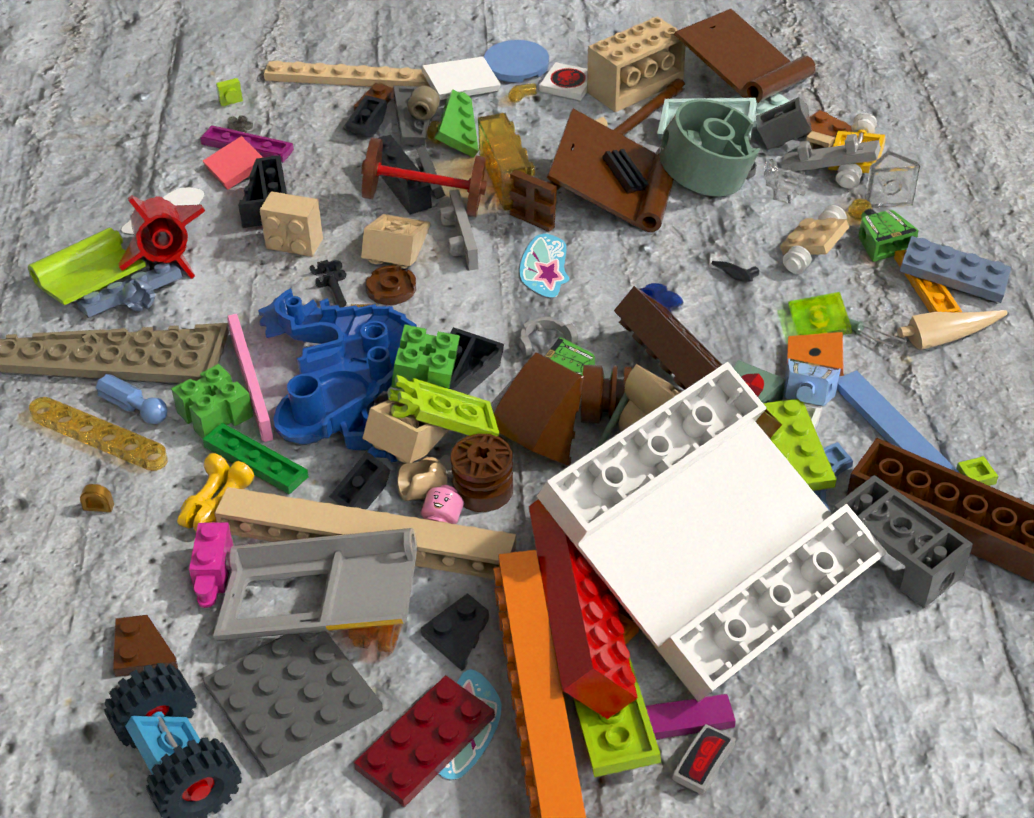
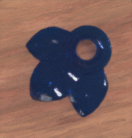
[640,283,684,313]

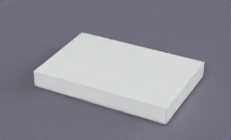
[422,57,501,100]

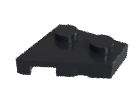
[421,593,489,671]

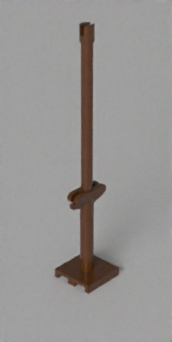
[509,78,685,232]

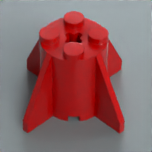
[118,195,206,279]

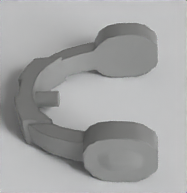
[518,317,578,357]

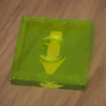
[788,292,852,336]

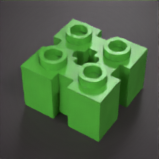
[391,325,460,389]
[171,364,253,439]

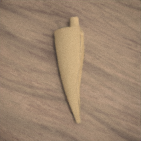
[897,310,1007,350]

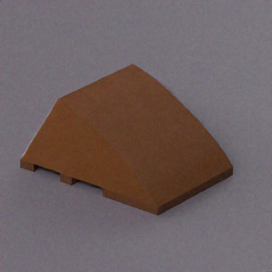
[491,352,584,466]

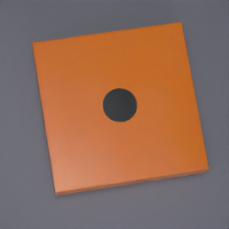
[787,332,844,376]

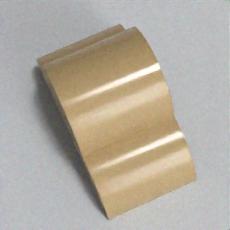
[619,364,683,432]

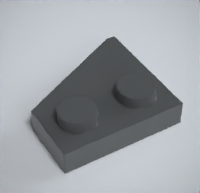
[415,146,446,199]

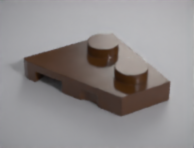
[113,615,178,677]

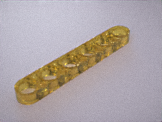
[29,397,168,471]

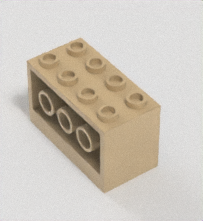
[587,16,686,112]

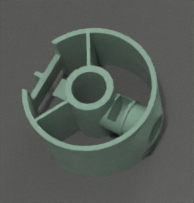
[659,99,761,196]

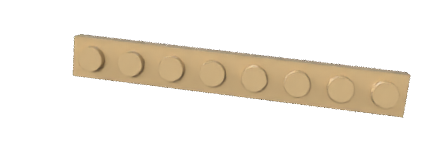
[264,60,430,87]

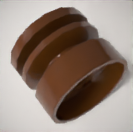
[581,365,632,424]
[451,434,513,512]

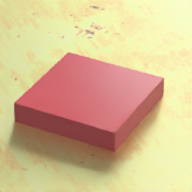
[203,136,263,190]

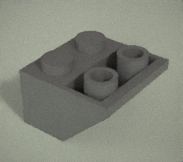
[756,97,812,150]

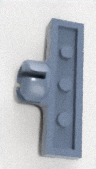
[77,263,182,318]

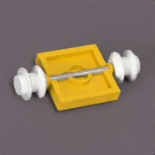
[828,113,885,188]

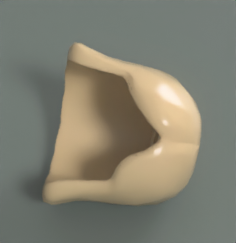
[397,457,447,501]

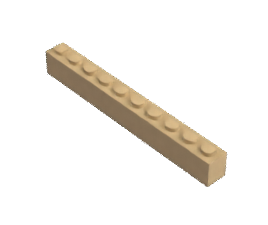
[215,487,517,579]

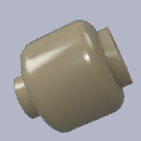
[407,86,440,120]

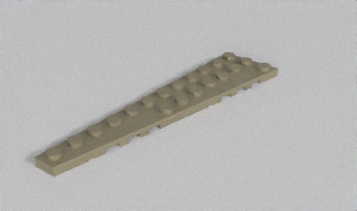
[0,323,230,383]

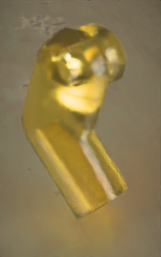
[508,83,537,103]

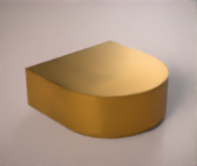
[80,484,114,512]

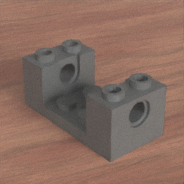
[833,475,973,609]

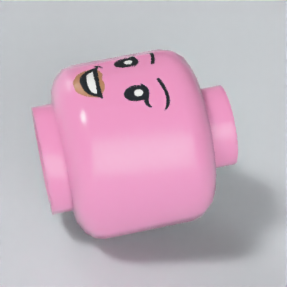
[421,485,464,524]

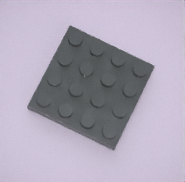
[203,631,383,777]

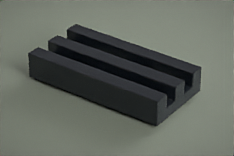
[602,149,649,193]

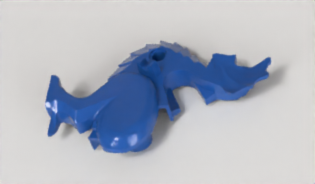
[258,288,417,462]

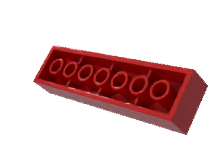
[529,499,638,719]

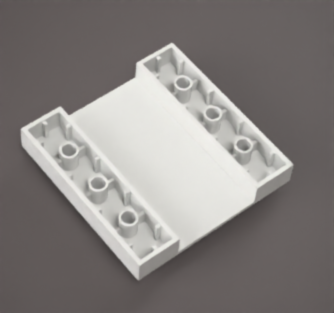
[537,362,887,702]

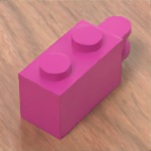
[189,522,233,608]

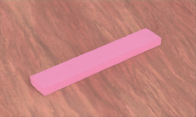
[227,314,273,442]

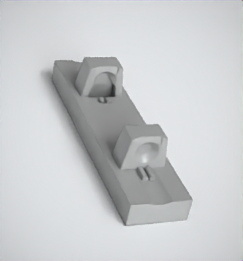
[781,134,881,173]
[440,189,479,270]

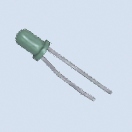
[844,318,907,347]

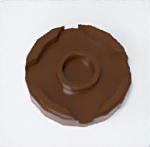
[366,265,416,305]

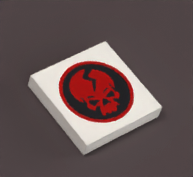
[539,62,587,101]

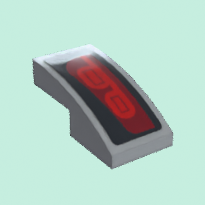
[672,724,736,795]

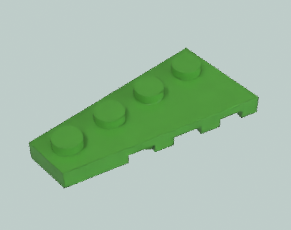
[435,89,479,158]

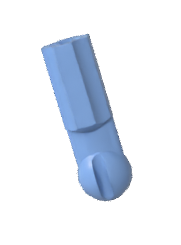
[96,374,168,424]

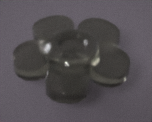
[227,115,253,133]

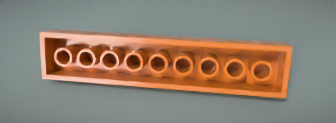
[493,550,586,818]

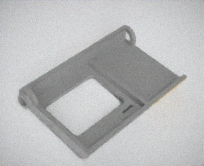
[213,528,417,641]

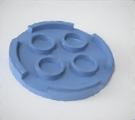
[484,40,549,83]

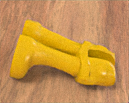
[177,453,254,531]

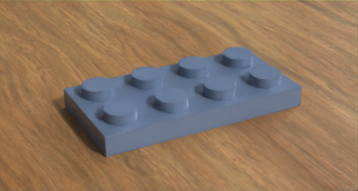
[900,236,1011,303]

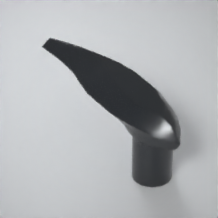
[711,261,760,282]

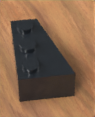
[238,155,287,228]
[449,327,504,395]

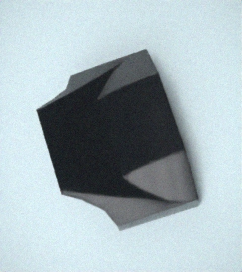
[343,95,387,137]
[329,451,391,510]

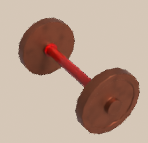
[361,137,487,217]

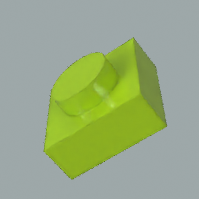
[216,78,243,106]
[956,456,998,486]

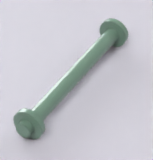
[590,385,629,452]

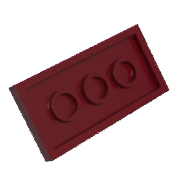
[354,675,495,808]

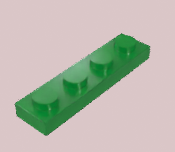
[202,423,309,495]

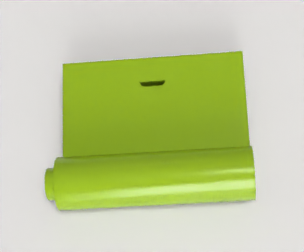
[27,227,146,305]

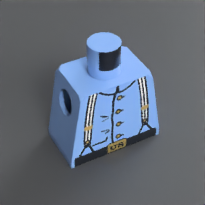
[784,359,841,406]

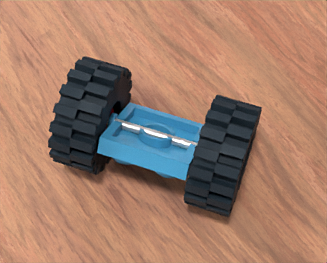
[104,663,242,818]

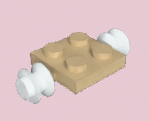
[780,205,849,274]

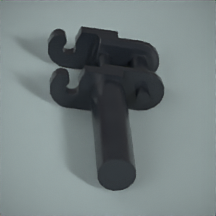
[309,260,347,308]

